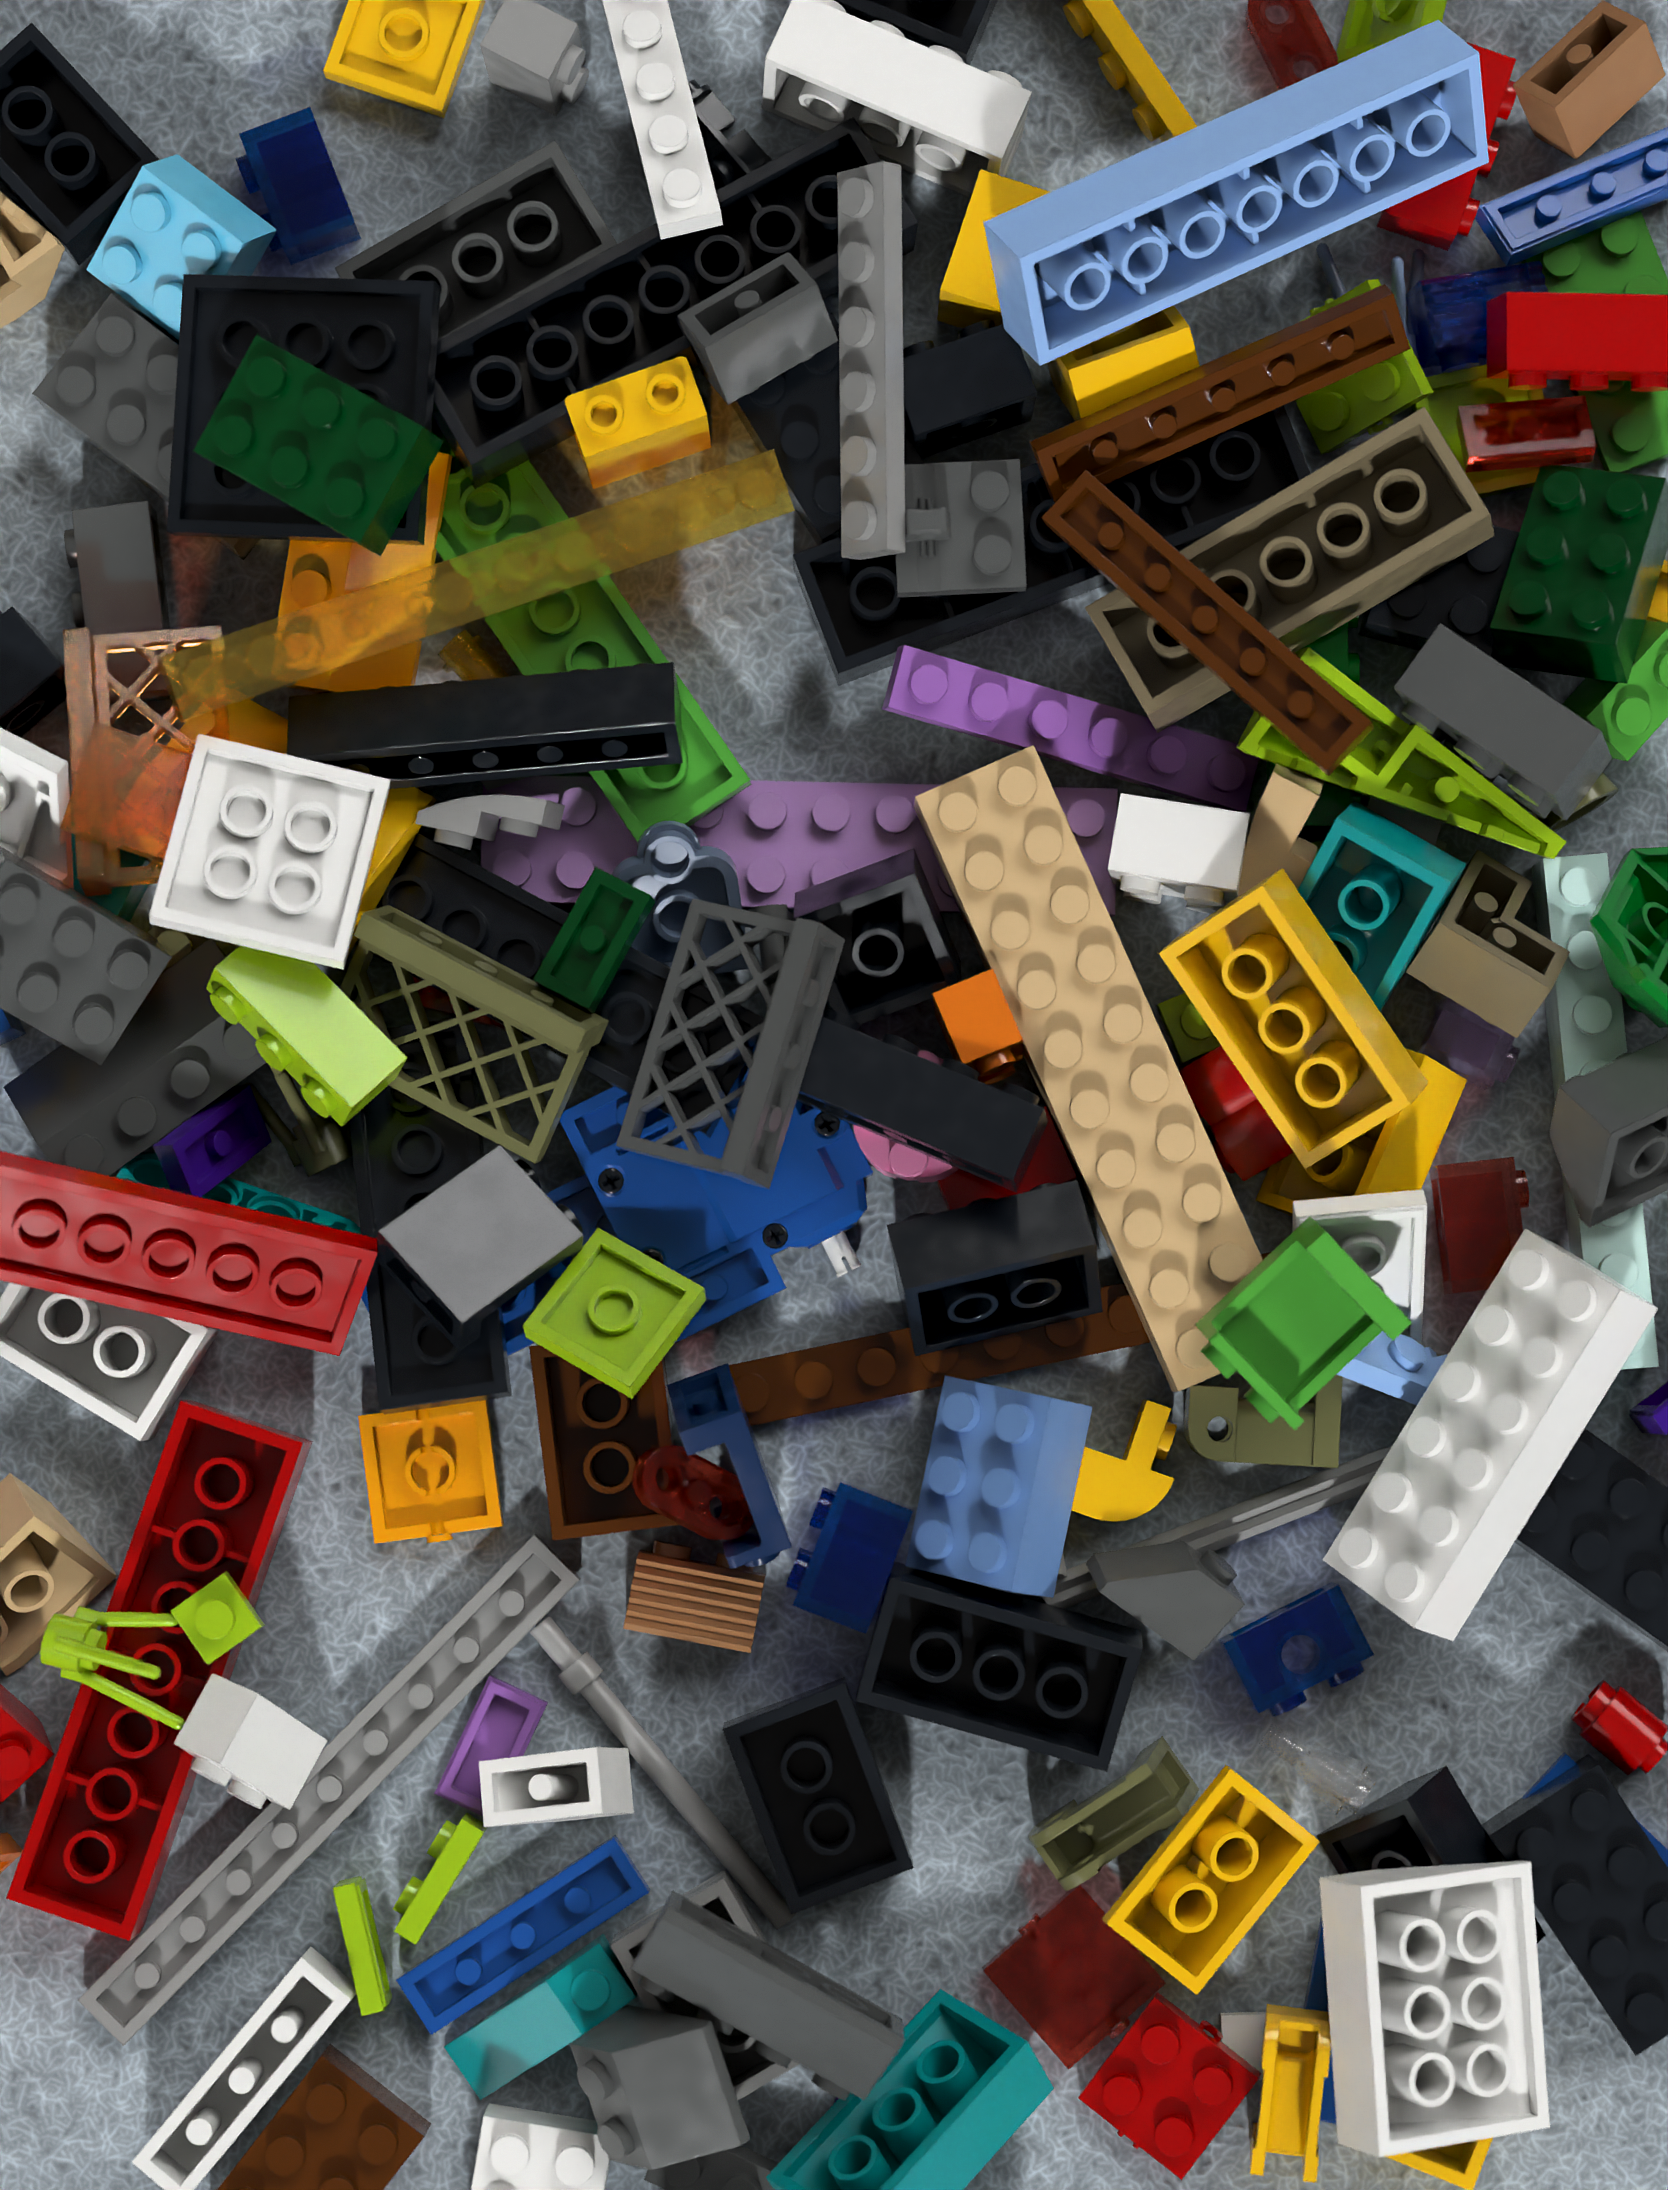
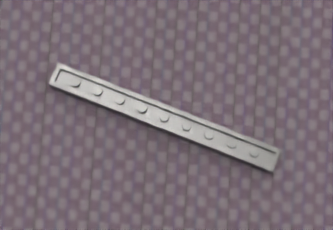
[78,1534,581,2046]

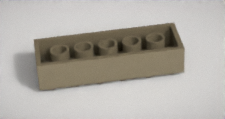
[1085,407,1495,733]

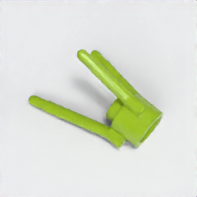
[40,1606,185,1730]

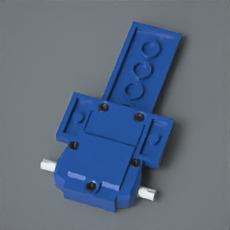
[361,1069,873,1356]

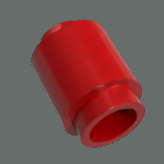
[1571,1680,1668,1775]

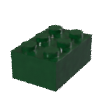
[193,335,444,556]
[1490,463,1668,684]

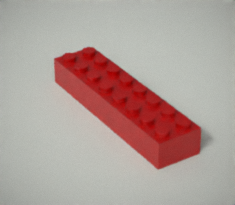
[6,1400,313,1941]

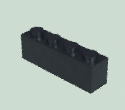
[796,1009,1048,1193]

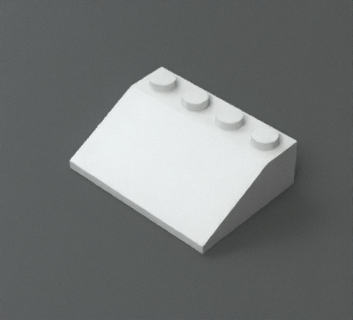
[1319,1861,1550,2157]

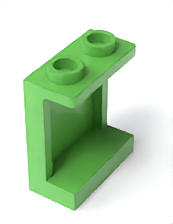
[1195,1216,1412,1430]

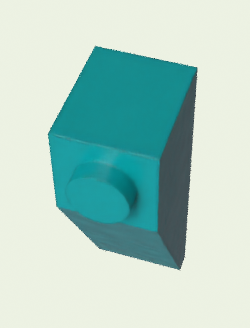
[444,1934,638,2100]

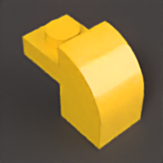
[1071,1399,1177,1522]

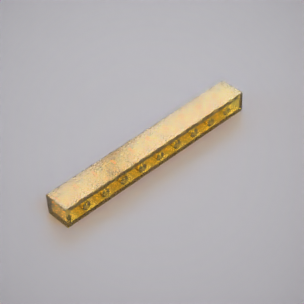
[158,449,795,723]

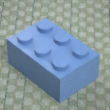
[905,1376,1092,1598]

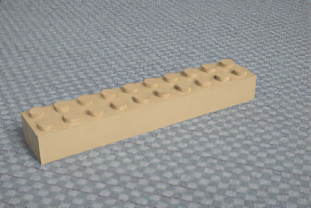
[914,745,1263,1392]

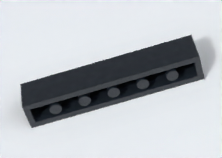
[287,662,683,789]

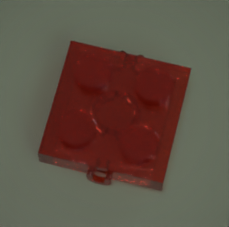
[982,1884,1166,2070]

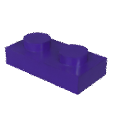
[153,1085,272,1197]

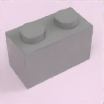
[480,0,589,116]

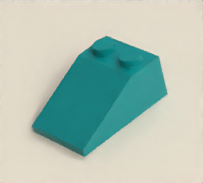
[1298,801,1467,1012]

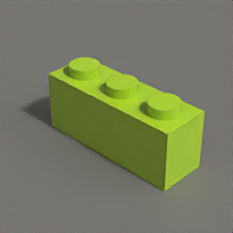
[206,945,407,1127]

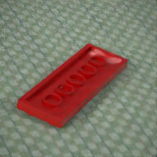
[0,1151,378,1356]

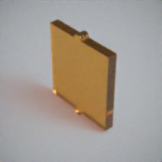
[60,721,193,863]

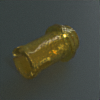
[438,629,509,681]

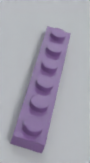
[882,645,1259,812]

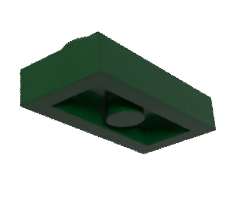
[533,867,656,1014]

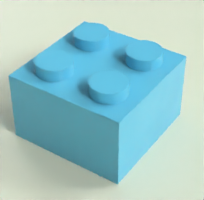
[86,154,277,340]

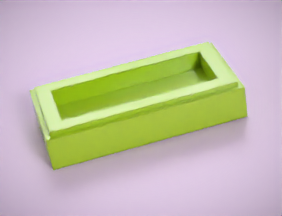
[333,1876,392,2016]

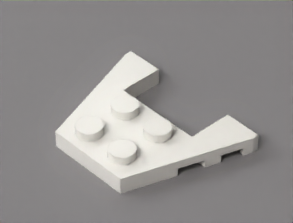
[0,728,74,889]

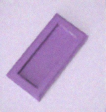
[434,1675,548,1816]

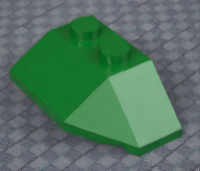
[1589,847,1668,1028]

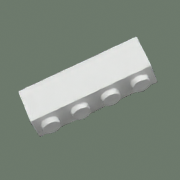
[132,1947,356,2190]

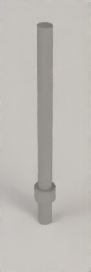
[530,1616,796,1930]

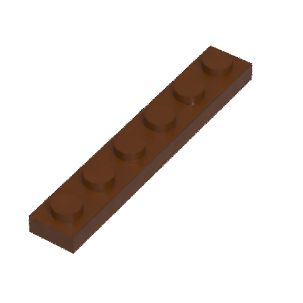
[1030,284,1410,503]
[1042,470,1374,776]

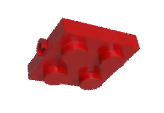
[1078,1992,1261,2180]

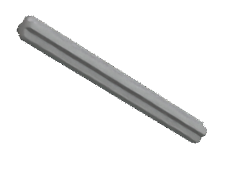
[1042,1447,1391,1609]

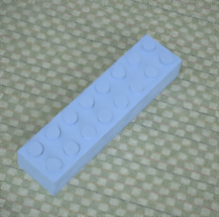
[983,20,1489,366]

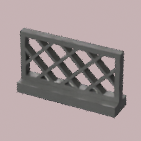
[616,898,845,1189]

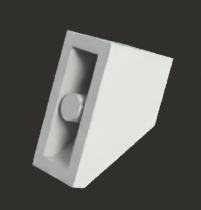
[479,1747,634,1827]

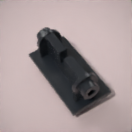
[688,80,772,191]

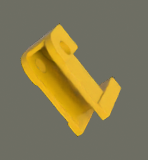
[1250,2004,1331,2183]

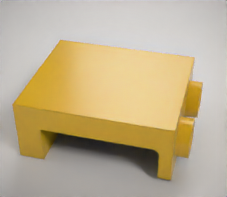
[565,356,712,489]

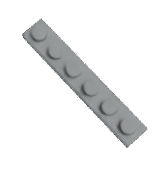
[837,161,906,560]

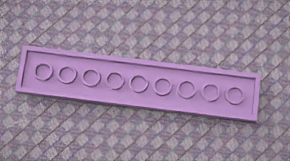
[481,776,1118,917]

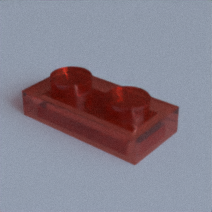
[1456,396,1596,473]

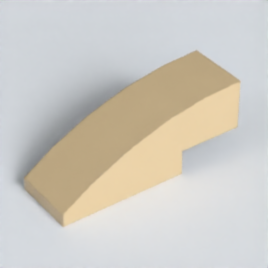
[1238,764,1325,896]

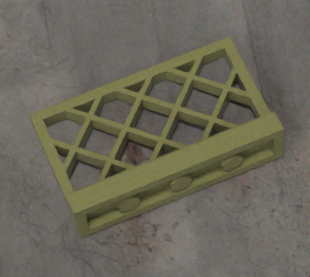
[340,905,609,1164]

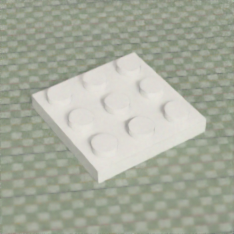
[149,733,390,970]

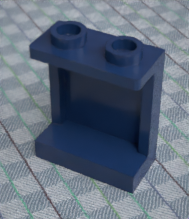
[667,1363,792,1568]

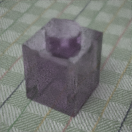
[1417,997,1521,1091]

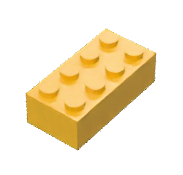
[1159,868,1428,1169]

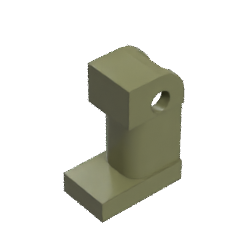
[1183,1374,1343,1468]
[1028,1736,1199,1891]

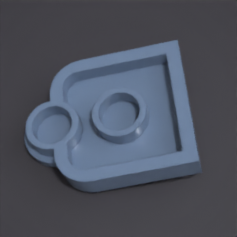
[612,821,749,974]

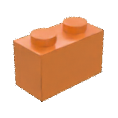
[932,968,1023,1085]

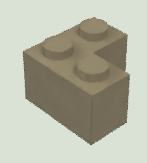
[1406,849,1570,1038]

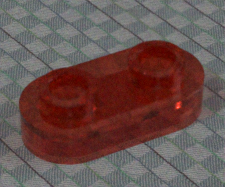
[1245,0,1338,90]
[632,1445,754,1540]

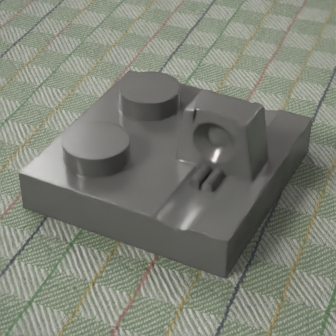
[895,459,1027,598]

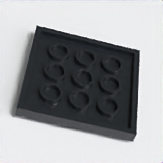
[167,274,441,545]

